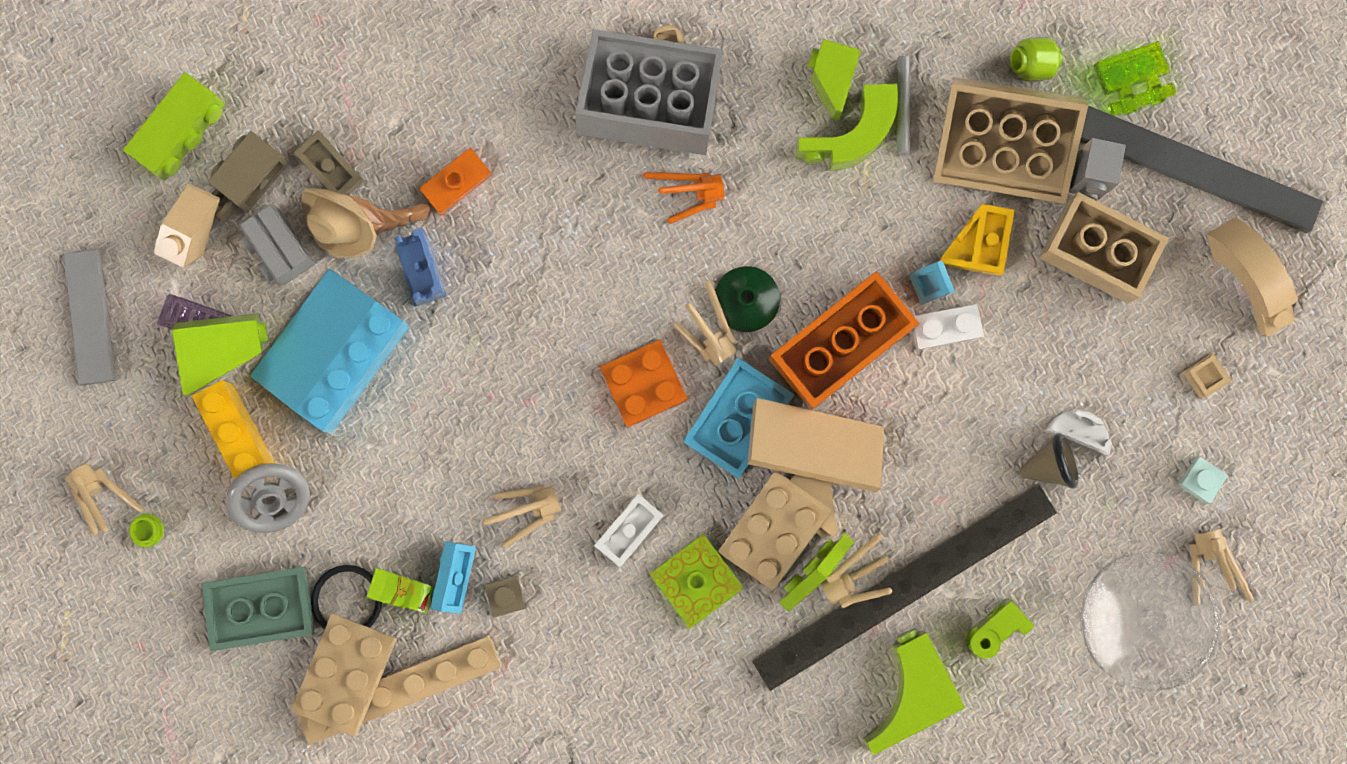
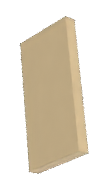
[747,398,884,492]

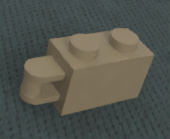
[207,131,289,223]

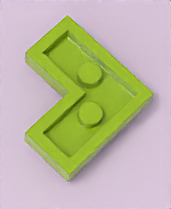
[779,533,854,612]

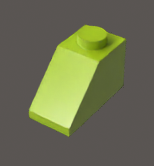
[807,39,861,121]

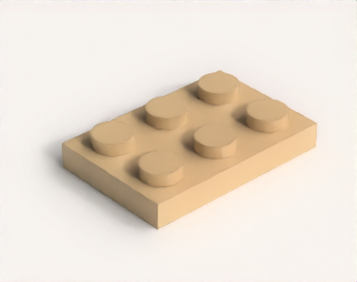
[718,471,831,591]
[290,613,397,737]

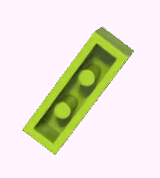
[123,72,226,181]

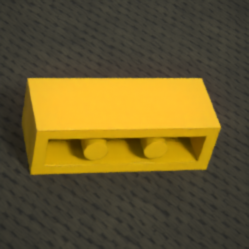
[191,380,275,487]

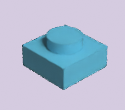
[909,261,955,305]

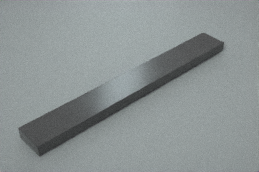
[1080,106,1323,233]

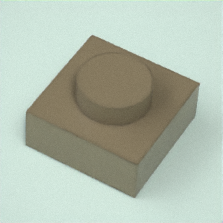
[484,575,527,618]

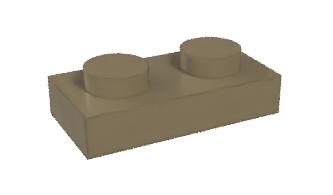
[294,130,364,195]

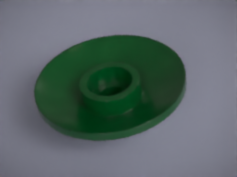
[715,266,780,332]

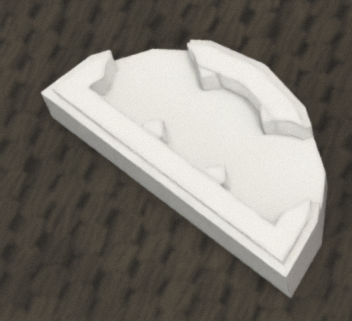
[1044,409,1112,456]

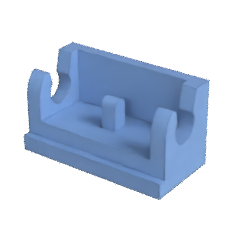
[395,227,447,307]

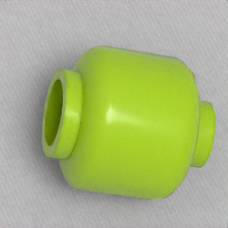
[1010,37,1063,82]

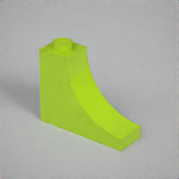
[863,628,965,756]

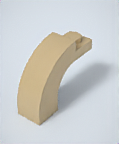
[1207,217,1298,337]

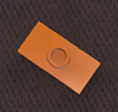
[419,147,492,215]

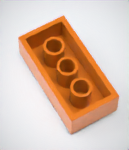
[768,271,920,410]

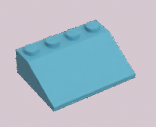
[250,269,410,434]

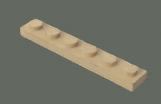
[297,635,502,745]

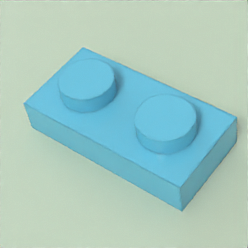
[430,541,476,613]

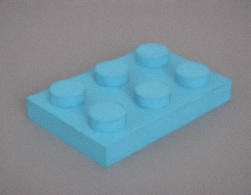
[683,358,795,479]

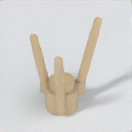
[673,280,737,366]
[65,464,143,535]
[483,484,562,548]
[1189,529,1253,605]
[821,534,892,608]

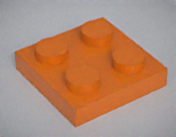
[600,339,688,428]

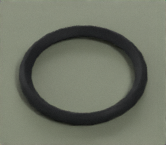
[311,565,382,629]

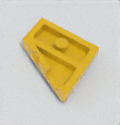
[938,204,1015,277]

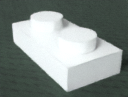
[912,304,984,350]
[594,494,664,567]

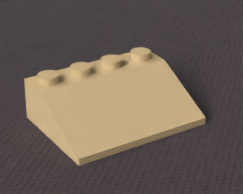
[933,77,1088,204]

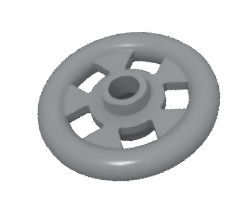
[226,463,310,533]

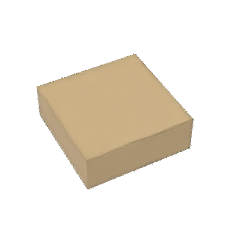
[1182,353,1232,399]

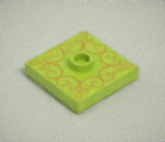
[649,534,744,629]

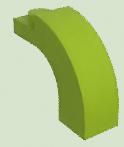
[796,84,898,171]

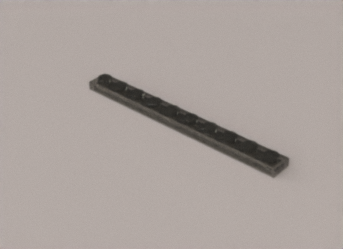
[752,484,1057,691]

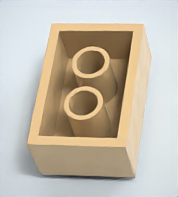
[1039,192,1169,304]

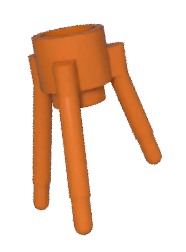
[643,172,724,224]

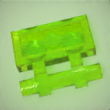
[1093,41,1176,116]

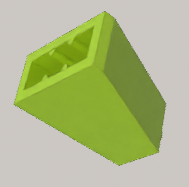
[172,313,268,396]

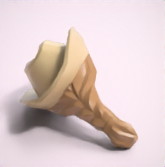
[302,188,431,258]

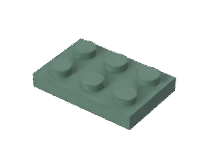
[201,566,315,651]

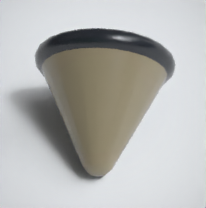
[1020,433,1079,489]

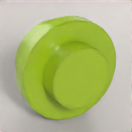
[129,514,164,547]

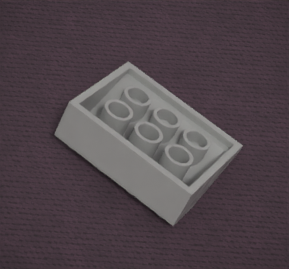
[575,29,723,155]

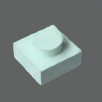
[1178,457,1228,504]

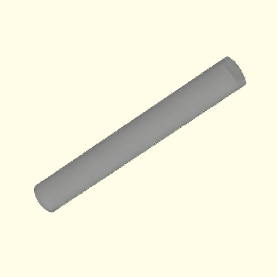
[897,56,910,155]

